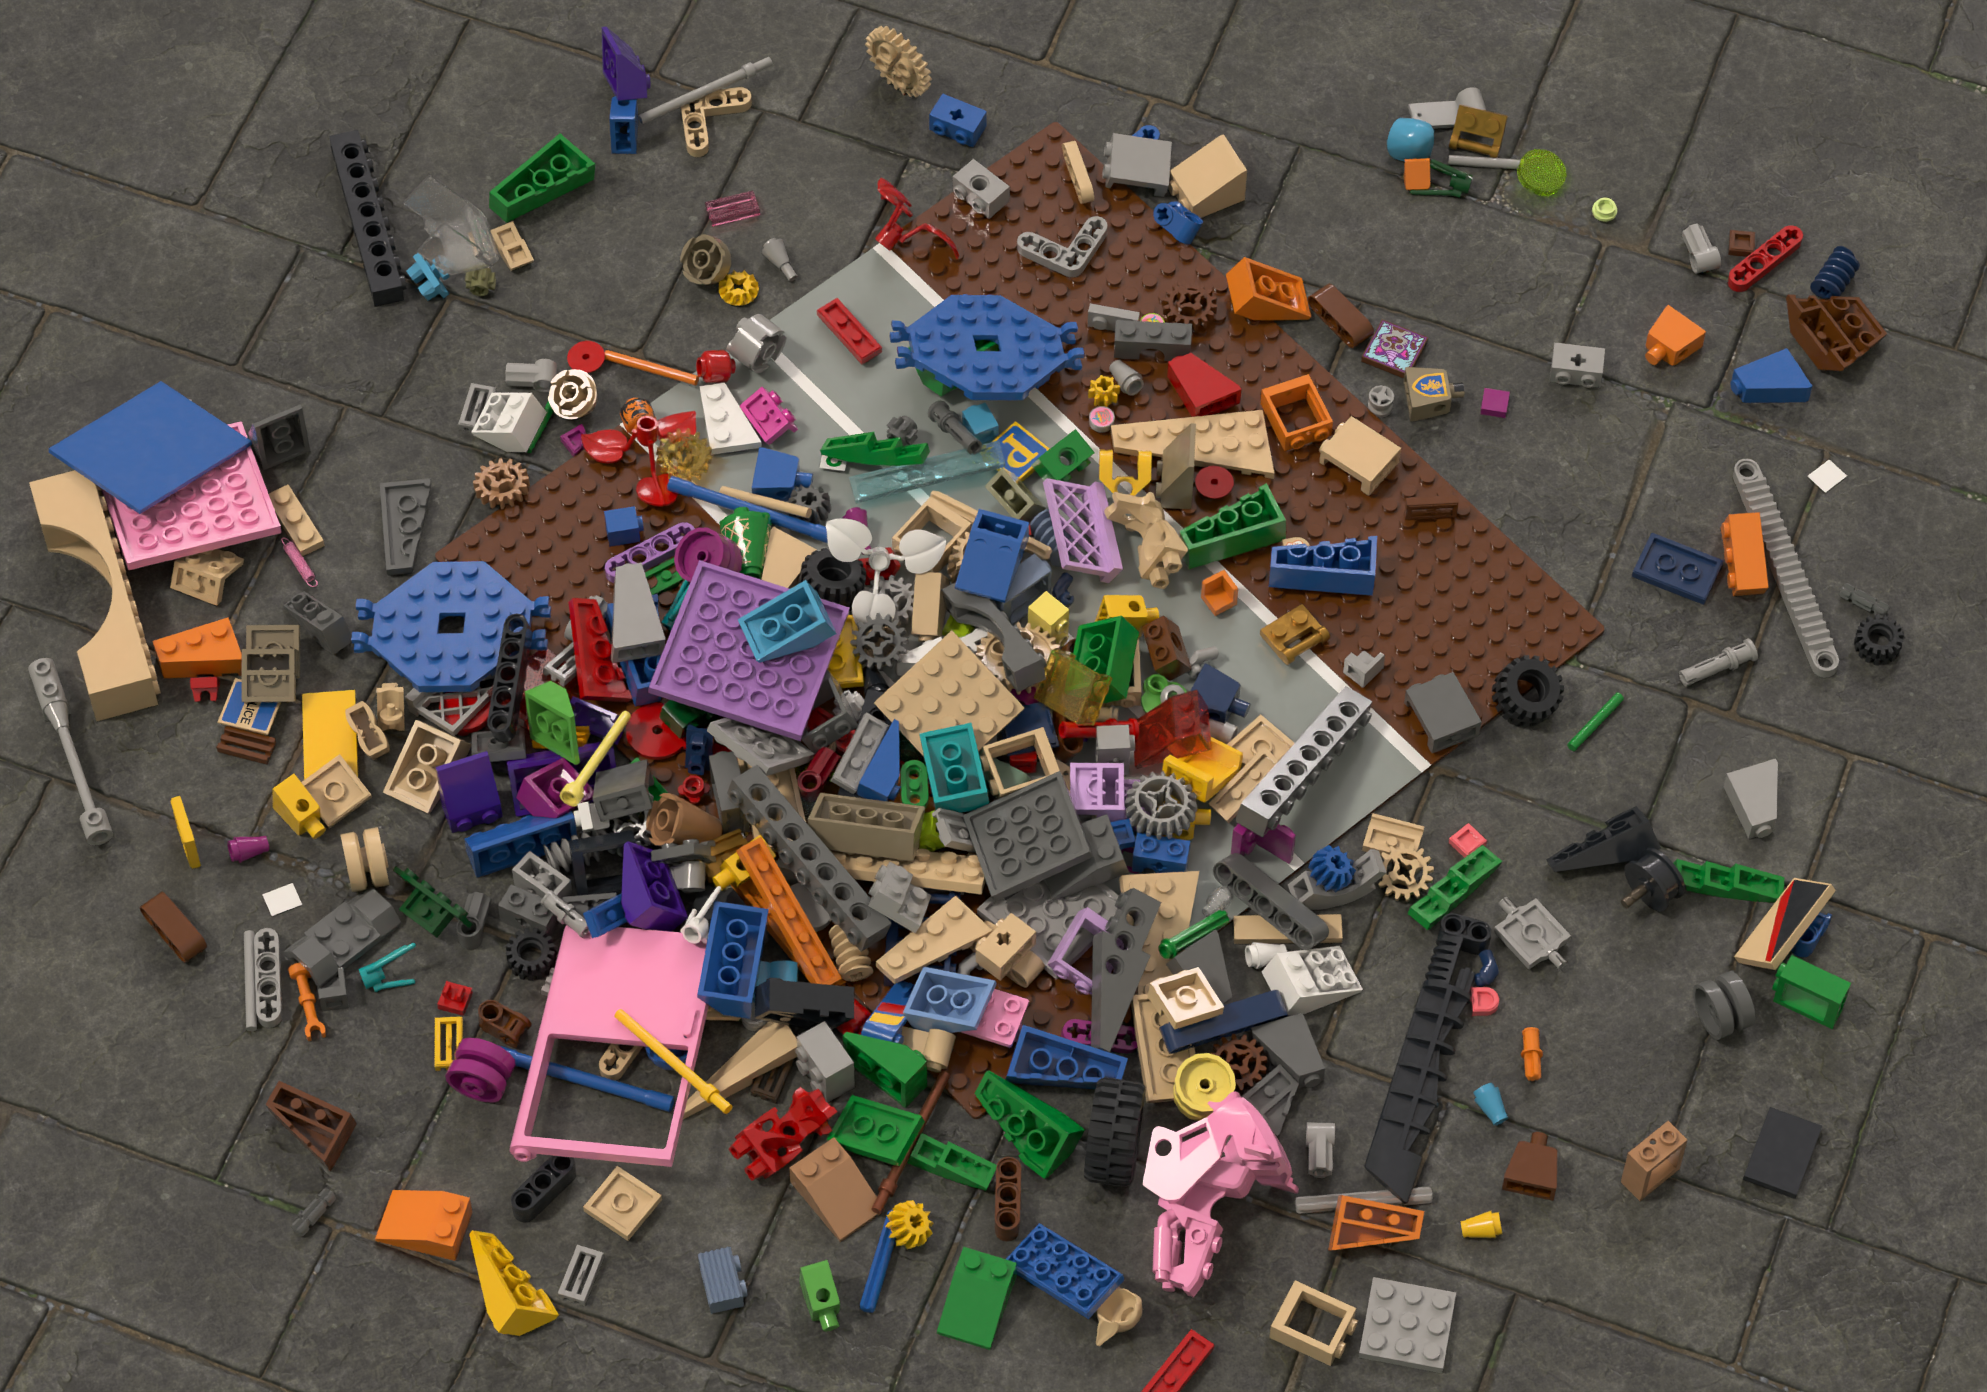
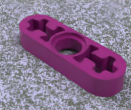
[1061,1019,1138,1054]

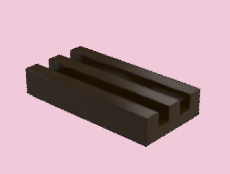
[750,1058,796,1104]

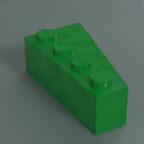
[1179,483,1286,569]

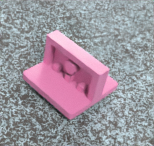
[962,989,1029,1047]

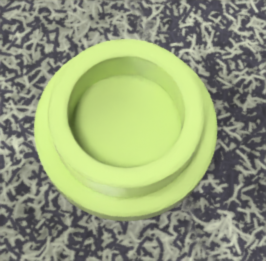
[1592,198,1617,222]

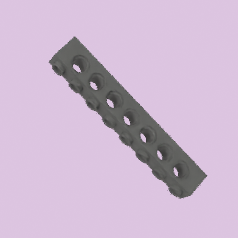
[1235,686,1373,837]
[727,765,892,952]

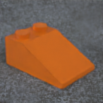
[1226,257,1311,320]
[375,1190,472,1261]

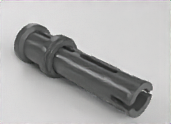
[927,400,982,455]

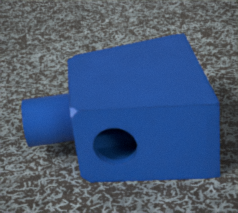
[610,96,638,154]
[752,447,813,502]

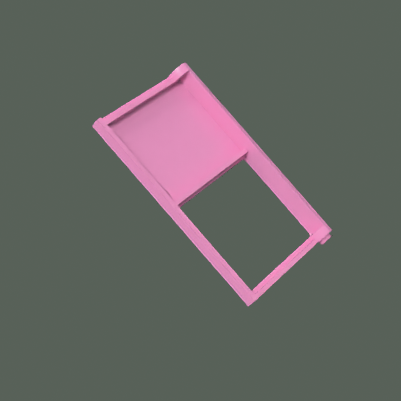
[510,925,709,1167]

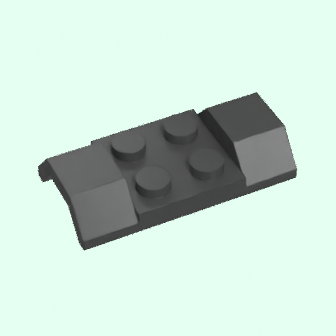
[284,889,401,988]

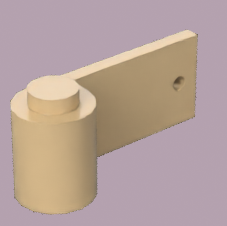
[902,1027,956,1072]

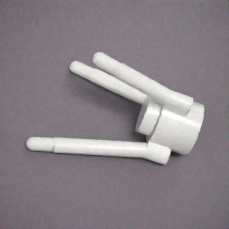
[680,886,721,944]

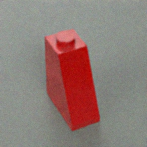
[1167,353,1241,417]

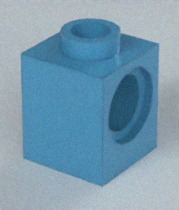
[962,402,999,446]

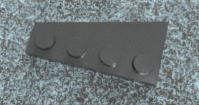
[380,478,432,575]

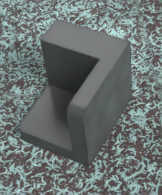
[318,967,349,1011]

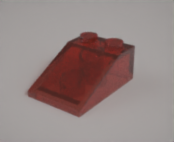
[1134,690,1212,769]

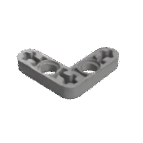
[1017,216,1107,277]

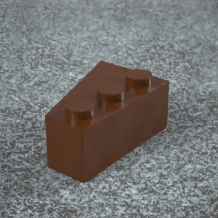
[266,1081,357,1172]

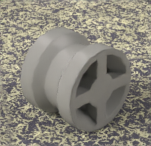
[1367,385,1394,418]

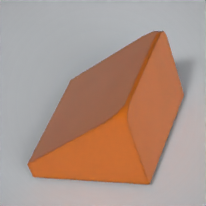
[1404,158,1430,190]

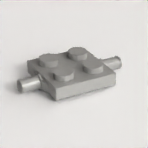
[1494,897,1571,970]

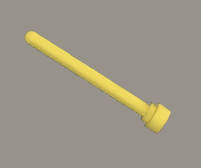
[560,711,631,807]

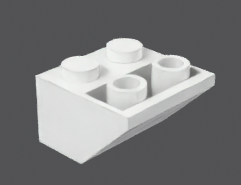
[472,393,547,452]

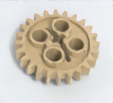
[865,26,932,97]
[976,622,1061,694]

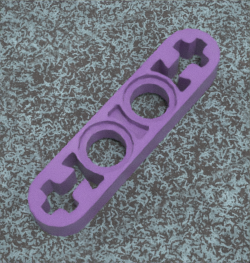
[605,522,695,583]

